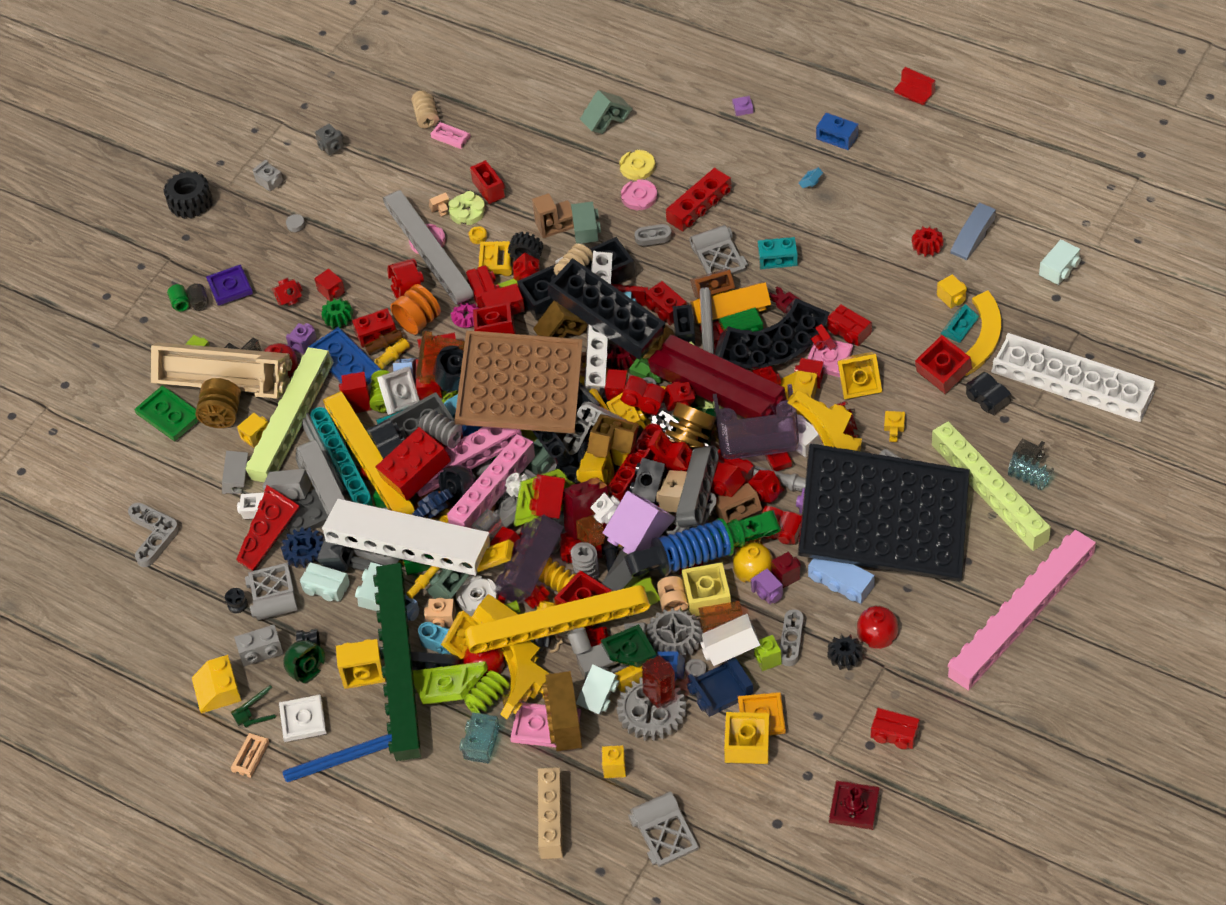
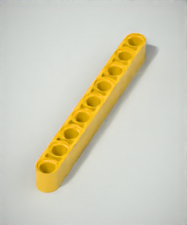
[323,391,415,515]
[464,585,650,653]

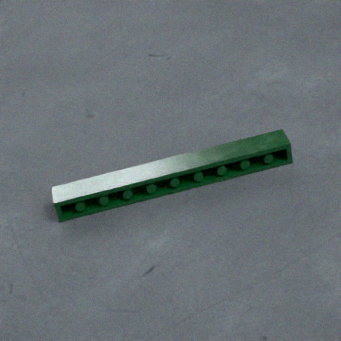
[373,563,422,761]

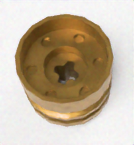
[195,378,241,428]
[665,402,716,448]

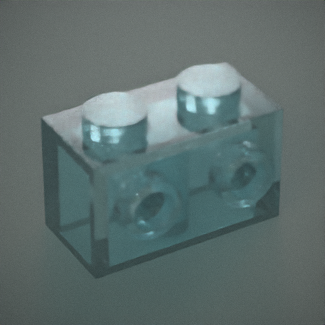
[460,712,500,764]

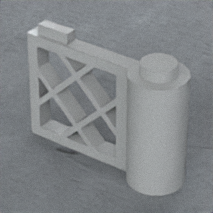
[689,225,748,275]
[245,563,298,620]
[628,792,699,867]

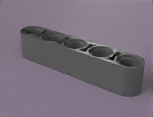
[676,445,718,528]

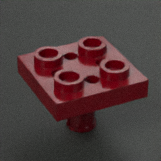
[829,780,880,830]

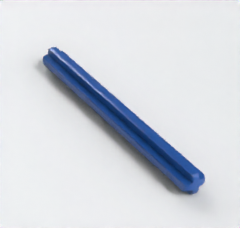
[283,734,392,782]

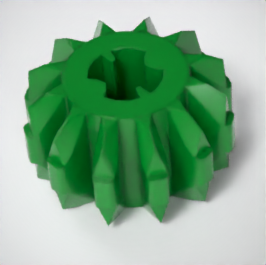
[321,297,353,329]

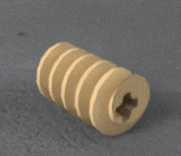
[411,91,439,128]
[554,243,593,275]

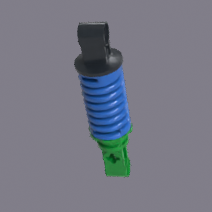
[624,510,781,577]

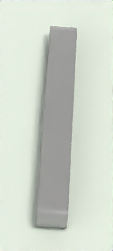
[383,190,474,305]

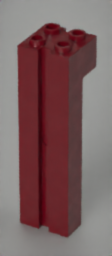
[648,335,789,439]

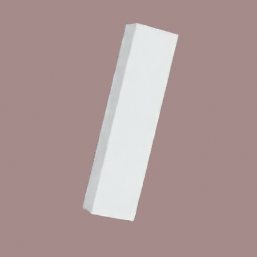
[584,251,612,398]
[991,333,1155,422]
[322,499,490,576]

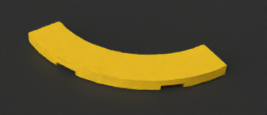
[966,290,1001,376]

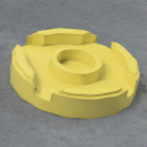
[620,150,655,180]

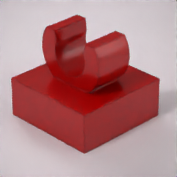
[811,324,836,350]
[586,627,608,647]

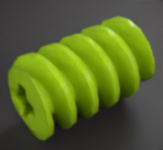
[369,370,390,413]
[464,671,510,717]

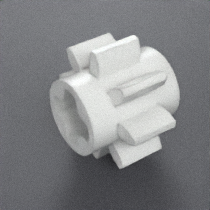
[505,473,528,497]

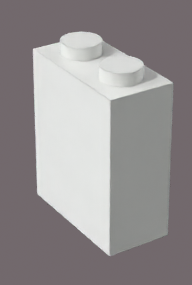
[700,613,760,666]

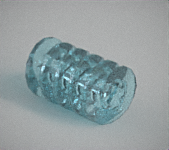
[1008,452,1054,490]

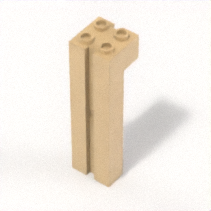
[151,342,292,398]

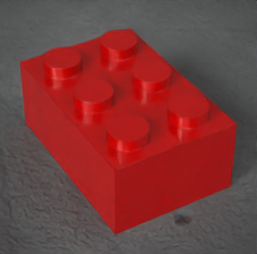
[375,427,451,501]

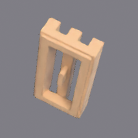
[231,733,269,778]

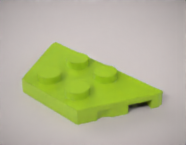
[514,469,573,526]
[413,661,488,704]

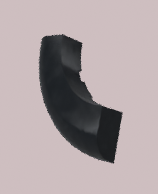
[714,298,830,370]

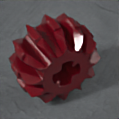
[606,344,637,370]

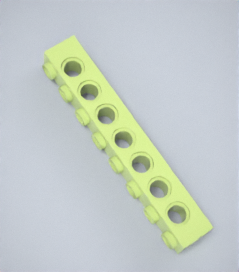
[932,421,1051,551]

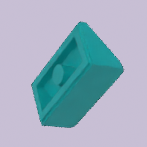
[940,304,979,343]

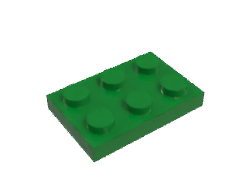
[134,386,199,442]

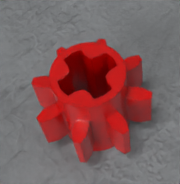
[524,584,550,609]

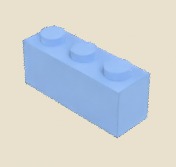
[808,558,875,604]

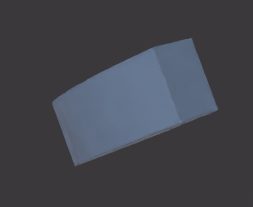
[950,202,996,260]

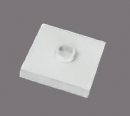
[377,366,419,414]
[279,694,326,742]

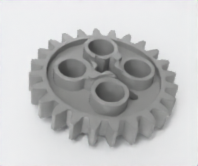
[617,676,686,741]

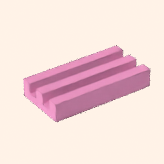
[431,122,470,149]

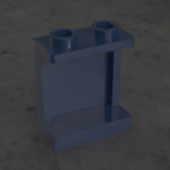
[686,657,754,717]

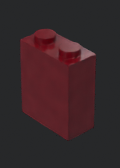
[563,477,608,539]

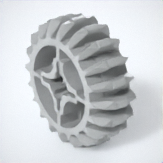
[646,607,703,658]

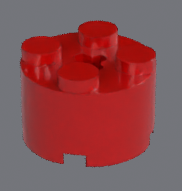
[387,258,424,299]

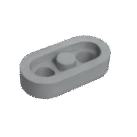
[634,224,672,246]

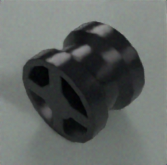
[225,588,248,614]

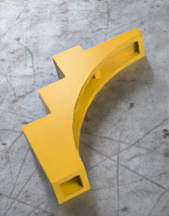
[787,390,860,451]
[472,594,550,719]

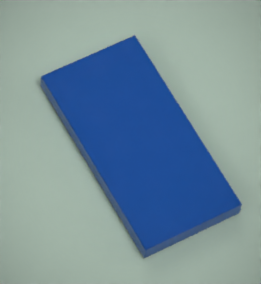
[308,327,381,385]

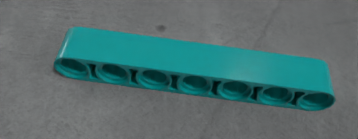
[310,407,374,507]

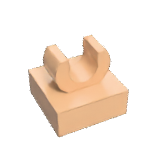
[429,192,449,217]

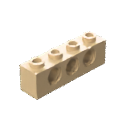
[538,767,563,859]

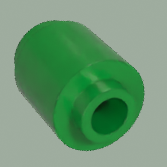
[167,284,190,312]

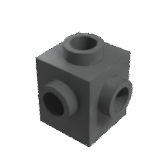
[315,123,344,156]

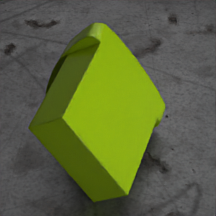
[630,577,660,606]

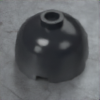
[438,465,477,506]

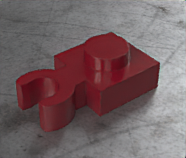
[769,286,801,313]

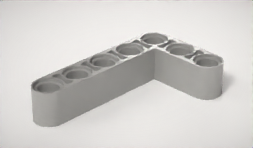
[296,439,345,516]

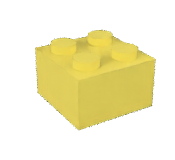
[682,562,731,616]

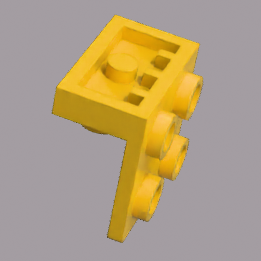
[606,393,652,429]

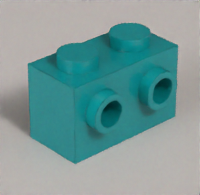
[758,237,797,270]

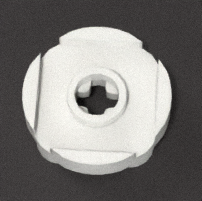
[456,576,498,616]

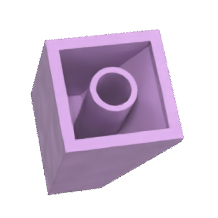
[603,491,675,554]

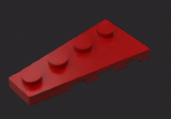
[236,485,300,571]

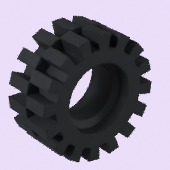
[508,232,544,261]

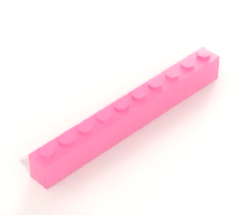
[948,530,1096,691]

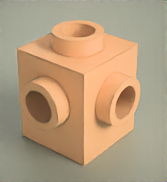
[424,598,456,628]

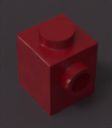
[771,551,801,588]

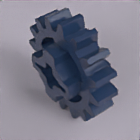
[412,489,454,519]
[281,527,323,568]

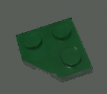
[601,624,657,667]

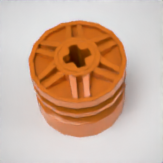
[390,284,441,335]

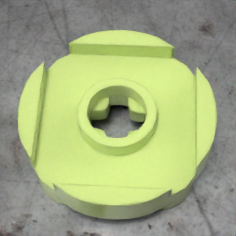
[449,191,485,225]

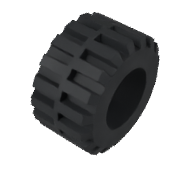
[164,171,212,218]

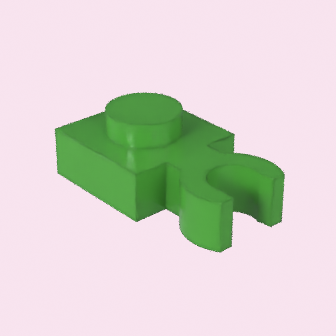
[629,358,661,383]

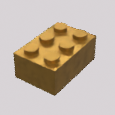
[542,671,582,752]

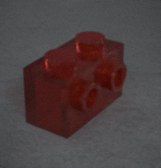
[642,655,675,708]

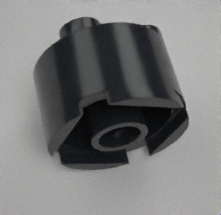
[433,346,464,392]

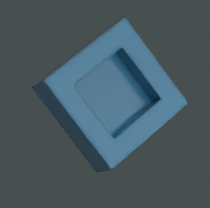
[798,167,823,188]

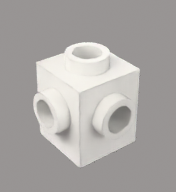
[590,493,620,525]

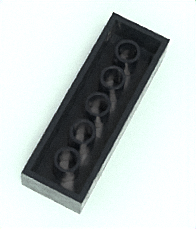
[517,237,635,320]
[548,258,665,360]

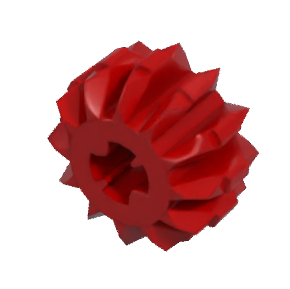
[912,226,944,257]

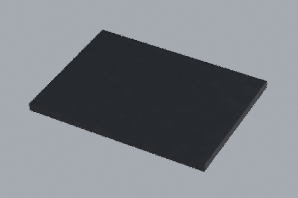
[797,443,970,582]

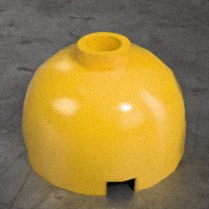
[733,542,773,583]

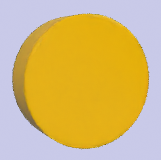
[468,226,487,244]

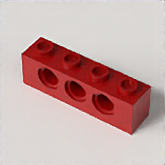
[666,167,731,232]

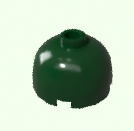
[283,641,325,683]

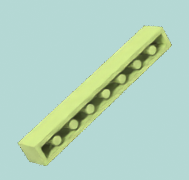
[245,347,334,482]

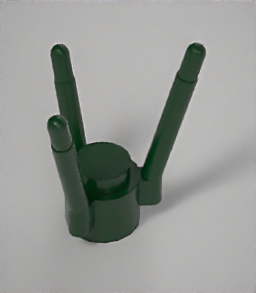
[231,685,276,728]

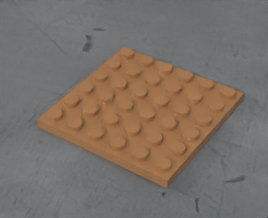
[455,331,583,433]

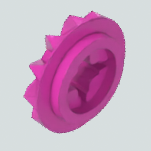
[451,302,479,328]

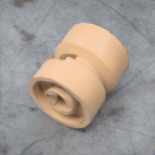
[657,576,688,612]

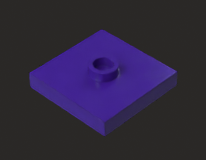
[206,264,253,306]

